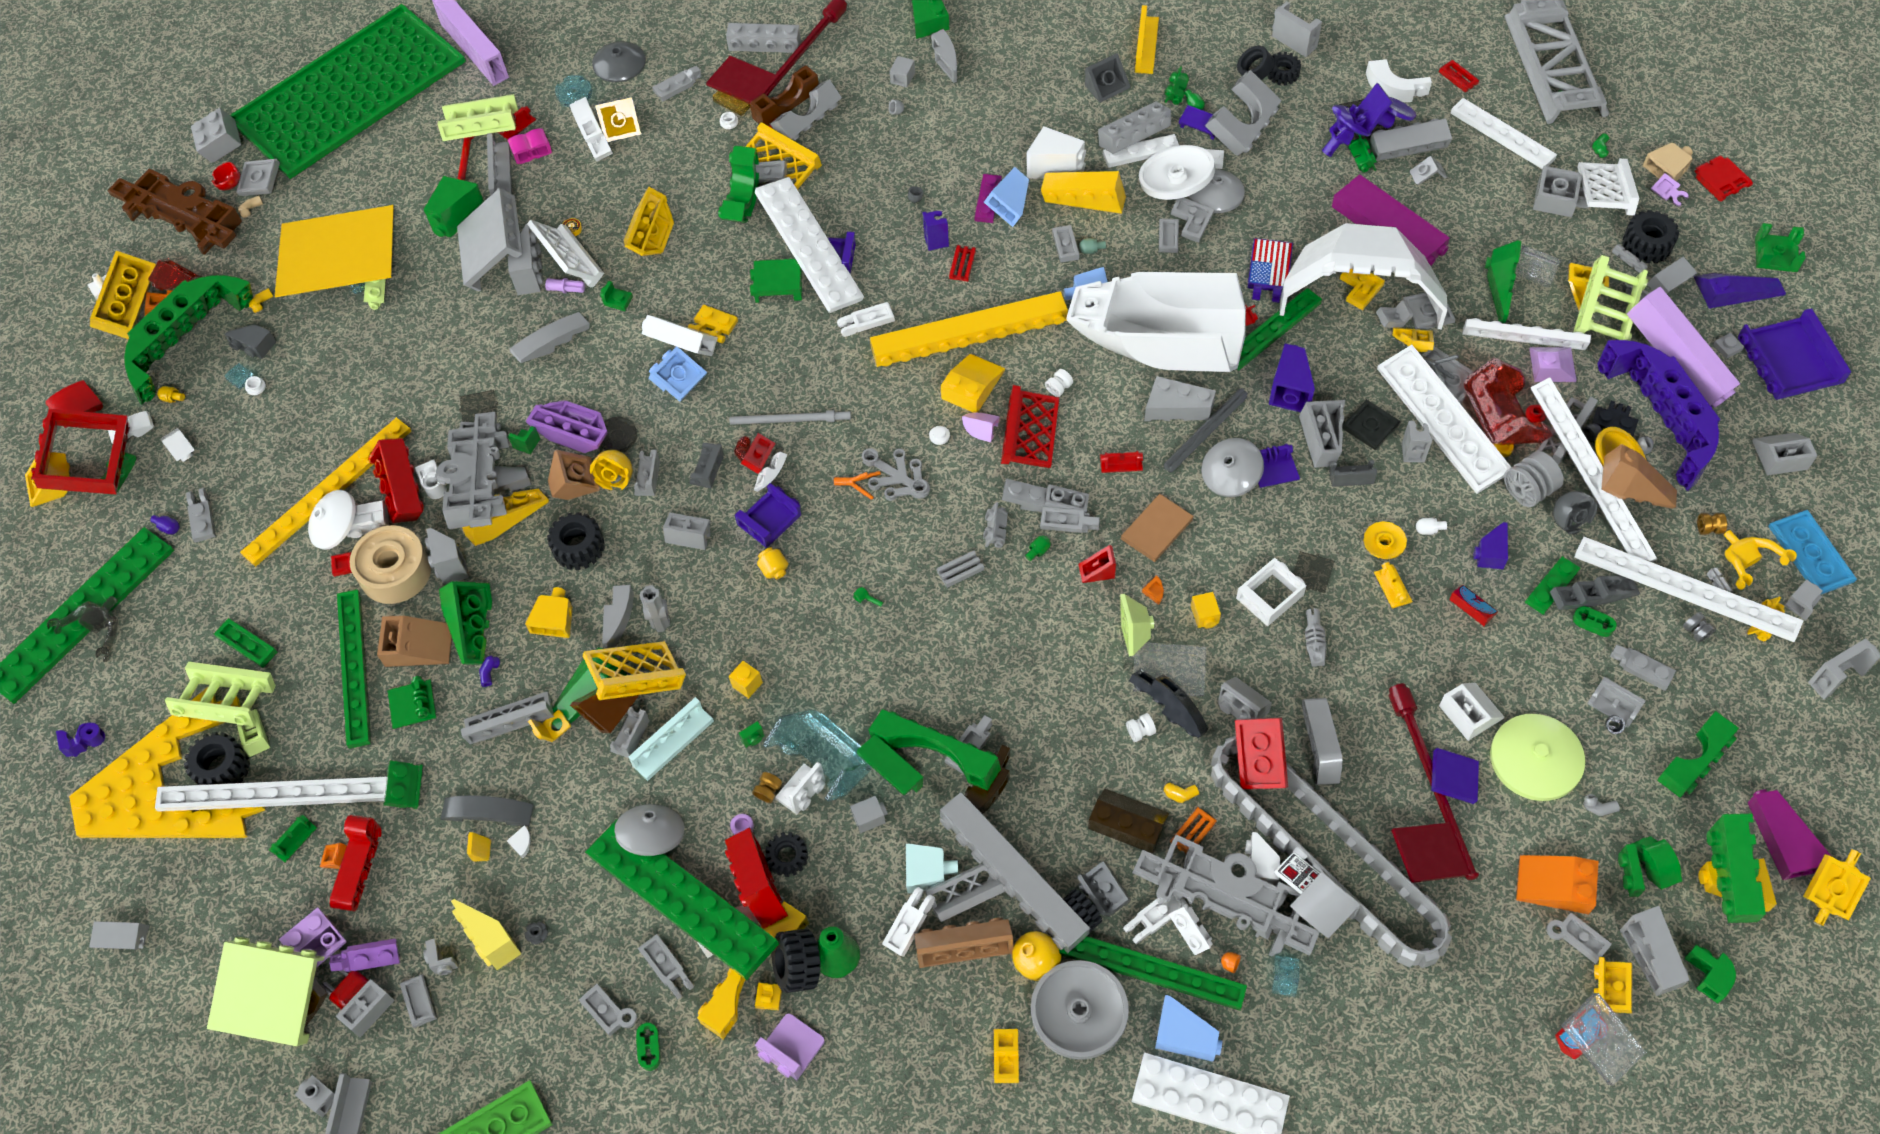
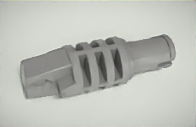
[1305,608,1327,667]

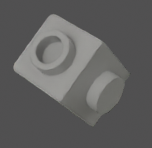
[1376,301,1413,328]
[423,939,459,975]

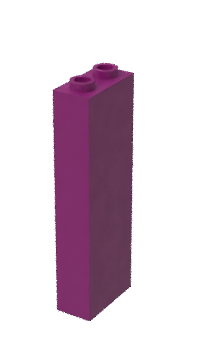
[1332,174,1450,266]

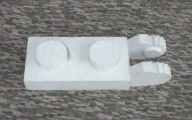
[837,302,895,337]
[883,887,935,957]
[1123,895,1188,944]

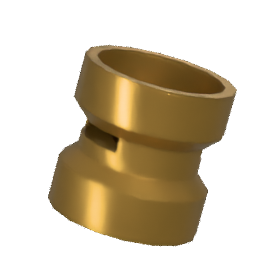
[1697,513,1727,535]
[752,772,782,803]

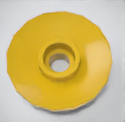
[1363,521,1407,560]

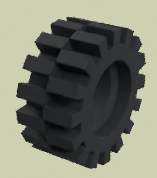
[1267,52,1301,86]
[765,832,808,877]
[1063,889,1102,933]

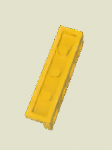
[1135,5,1159,74]

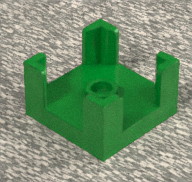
[1755,223,1806,272]

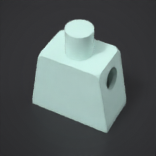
[906,844,958,893]

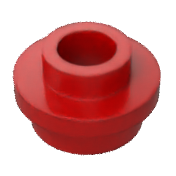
[1525,405,1547,424]

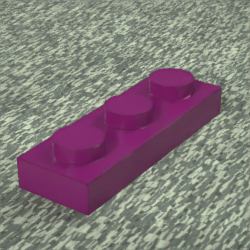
[974,174,1002,223]

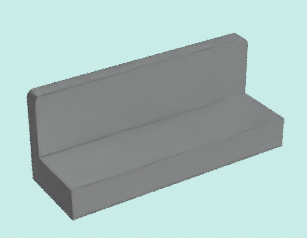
[325,1073,372,1134]

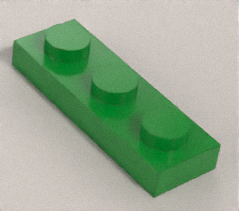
[1525,556,1581,615]
[214,618,278,668]

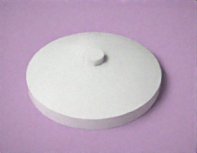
[1139,145,1215,200]

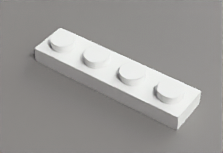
[1103,134,1179,168]

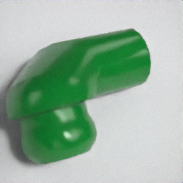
[1592,133,1609,158]

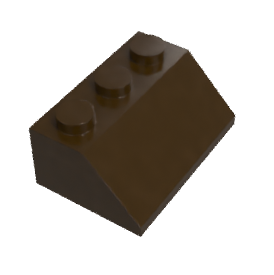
[1088,789,1169,854]

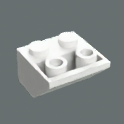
[1439,683,1504,741]

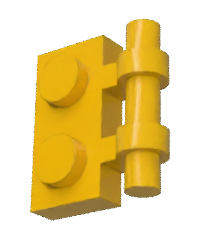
[688,305,738,344]

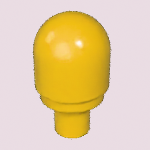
[157,386,185,403]

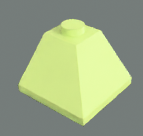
[1120,594,1154,656]

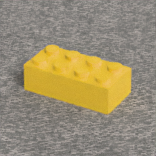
[90,251,156,339]

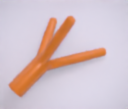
[834,471,881,499]

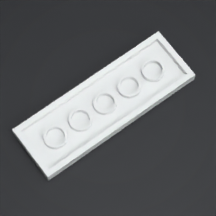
[1132,1053,1290,1134]

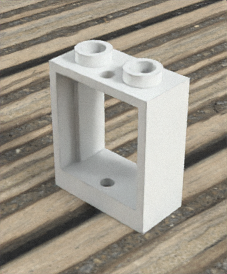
[1236,558,1307,626]

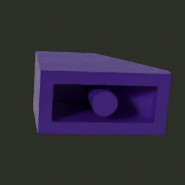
[1473,522,1508,570]

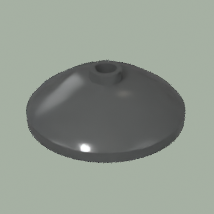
[592,41,646,82]

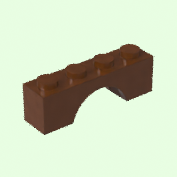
[750,65,819,126]

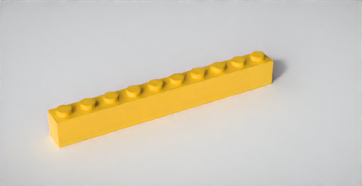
[870,291,1068,367]

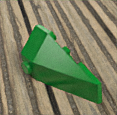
[1484,240,1522,324]

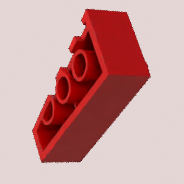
[368,438,423,523]
[725,827,788,929]

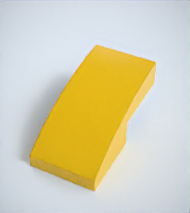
[994,1029,1019,1083]

